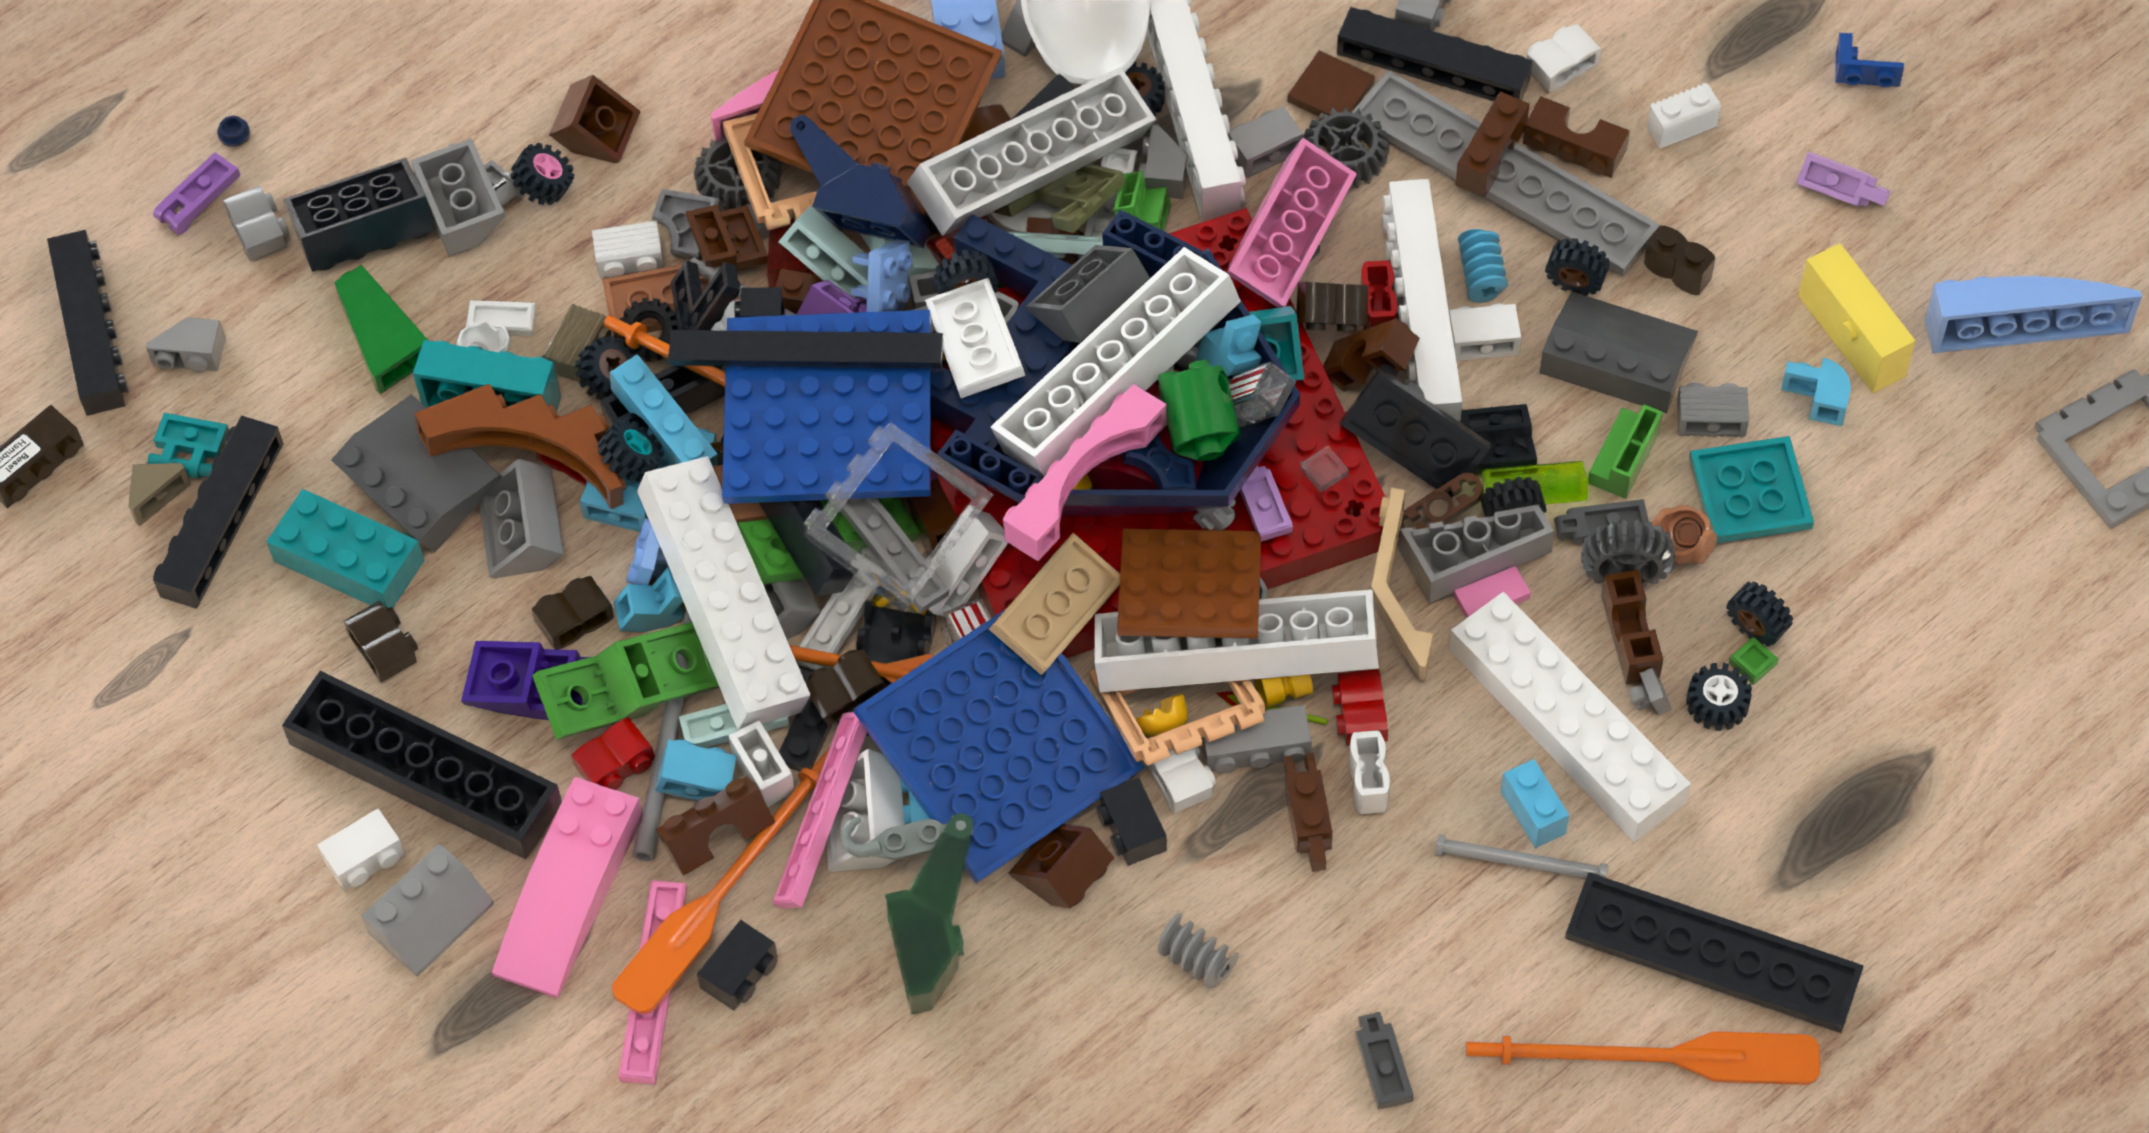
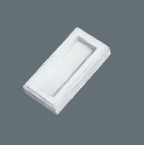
[466,300,536,337]

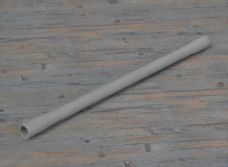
[633,608,692,861]

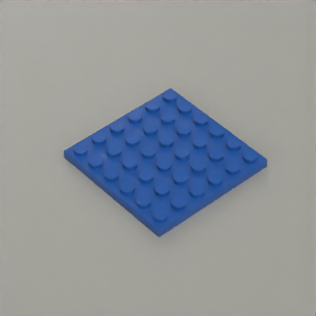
[722,310,931,504]
[853,608,1145,884]

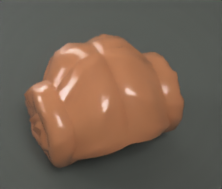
[1652,505,1717,564]

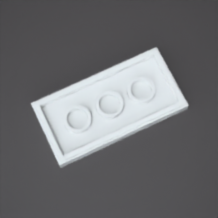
[925,278,1025,398]

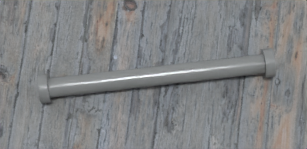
[1435,834,1608,878]

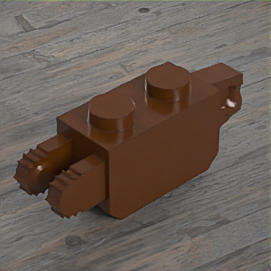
[1283,752,1333,872]

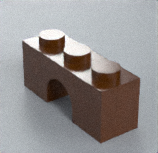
[1456,92,1529,197]
[1523,96,1630,178]
[1323,318,1420,391]
[1601,570,1664,685]
[656,776,775,876]

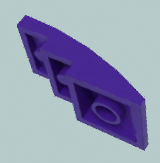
[461,641,590,720]

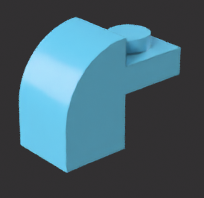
[1196,314,1262,377]
[1781,357,1851,426]
[614,567,683,632]

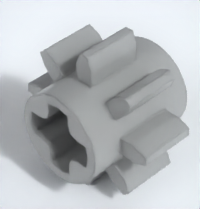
[1193,499,1236,530]

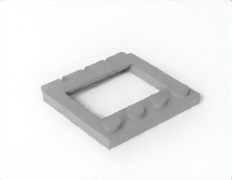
[2035,369,2149,530]

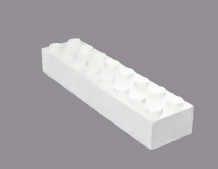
[1146,0,1246,222]
[907,67,1156,236]
[1381,179,1462,422]
[991,247,1241,477]
[637,456,810,731]
[1095,589,1379,693]
[1449,592,1691,842]

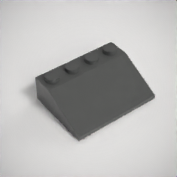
[1540,292,1698,414]
[331,394,502,552]

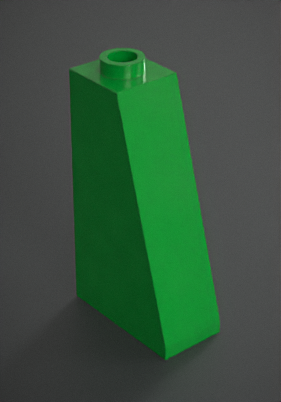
[334,265,429,394]

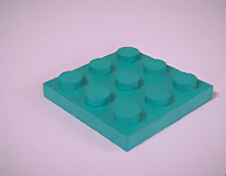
[1689,436,1814,544]

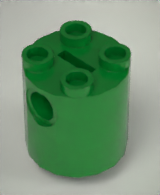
[1158,360,1241,461]

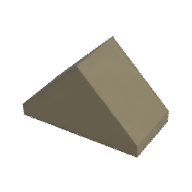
[128,463,191,526]

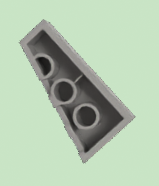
[1399,505,1554,603]

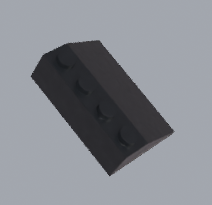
[283,158,437,272]

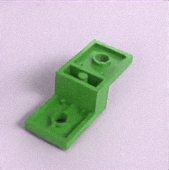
[737,497,920,584]
[532,622,720,740]

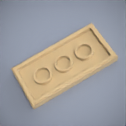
[989,533,1120,675]

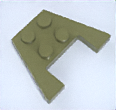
[994,164,1126,233]

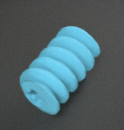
[1458,229,1508,303]

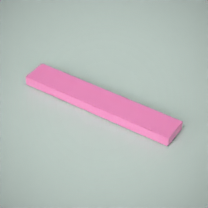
[773,712,867,909]
[619,880,687,1085]

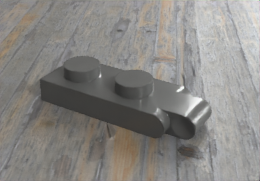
[1554,499,1649,544]
[1355,1012,1414,1110]

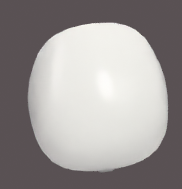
[1021,0,1150,85]

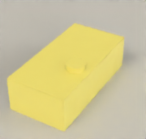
[1798,243,1916,393]

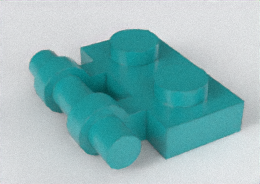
[147,413,229,479]

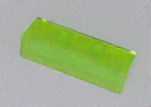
[1482,461,1588,505]

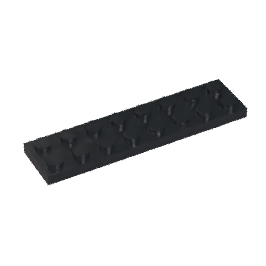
[1565,872,1864,1033]

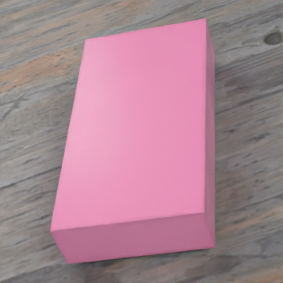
[1453,566,1531,618]

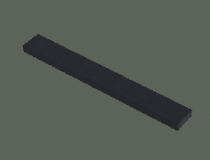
[668,330,944,369]

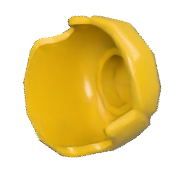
[1136,694,1188,737]

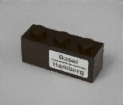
[0,405,84,508]

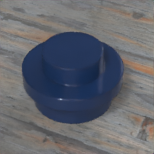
[217,116,250,147]

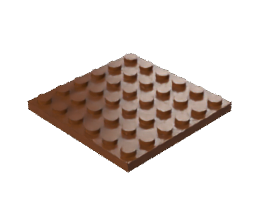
[744,0,1002,219]

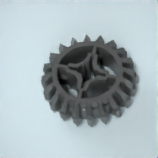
[1303,107,1389,189]
[694,134,782,211]
[1581,519,1675,588]

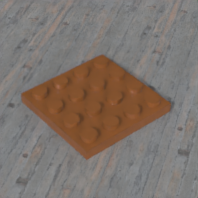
[1117,529,1261,638]

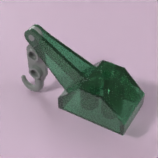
[841,813,973,1015]

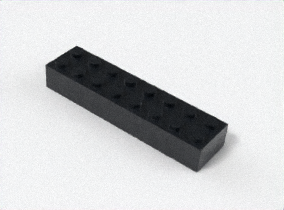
[282,671,562,859]

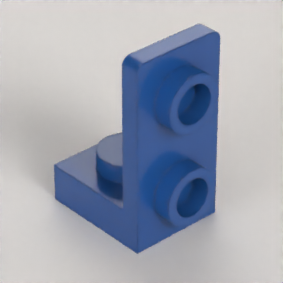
[1835,33,1904,87]

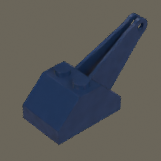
[790,115,930,248]

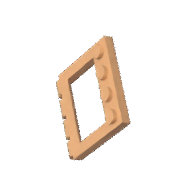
[723,113,817,231]
[1089,669,1266,766]

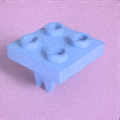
[851,239,912,312]
[626,518,669,585]

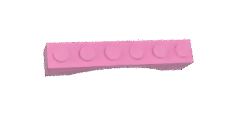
[1003,384,1167,561]

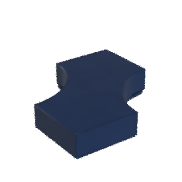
[1122,434,1197,490]

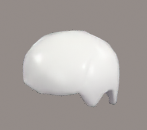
[456,321,510,352]

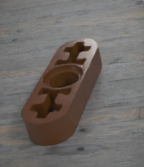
[1399,473,1484,538]

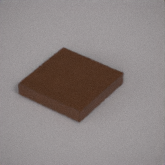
[1287,50,1375,116]

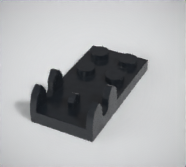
[1340,364,1491,499]
[837,600,937,736]

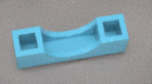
[610,354,718,466]

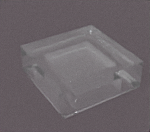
[1300,446,1348,492]

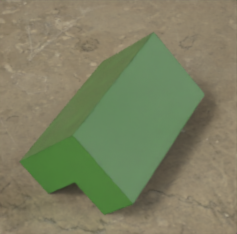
[1114,171,1171,231]
[1587,404,1663,499]

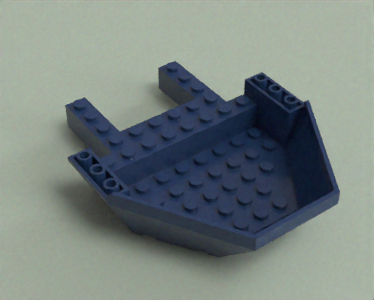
[931,209,1300,517]

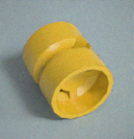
[1254,674,1313,708]

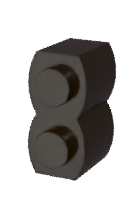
[1644,225,1716,295]
[1296,282,1368,332]
[532,576,614,650]
[344,601,418,682]
[806,649,886,726]

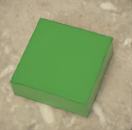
[1728,637,1779,685]

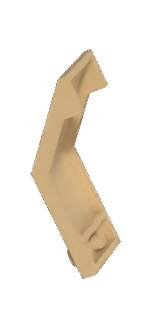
[1371,487,1433,682]

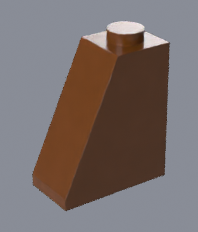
[907,479,958,561]

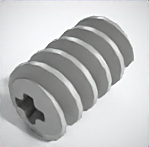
[1158,913,1239,988]

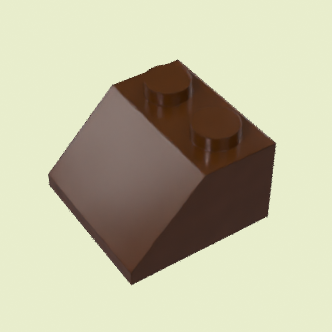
[549,75,641,163]
[1008,824,1115,909]

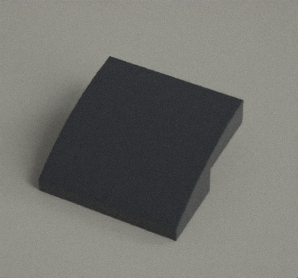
[1461,404,1537,475]

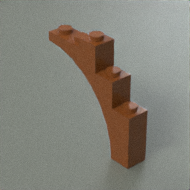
[415,383,626,509]

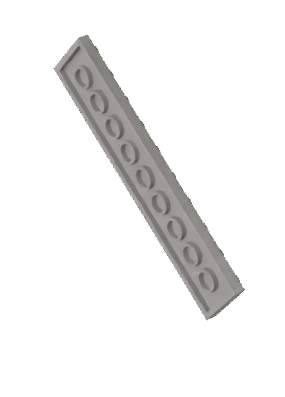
[1352,70,1660,276]

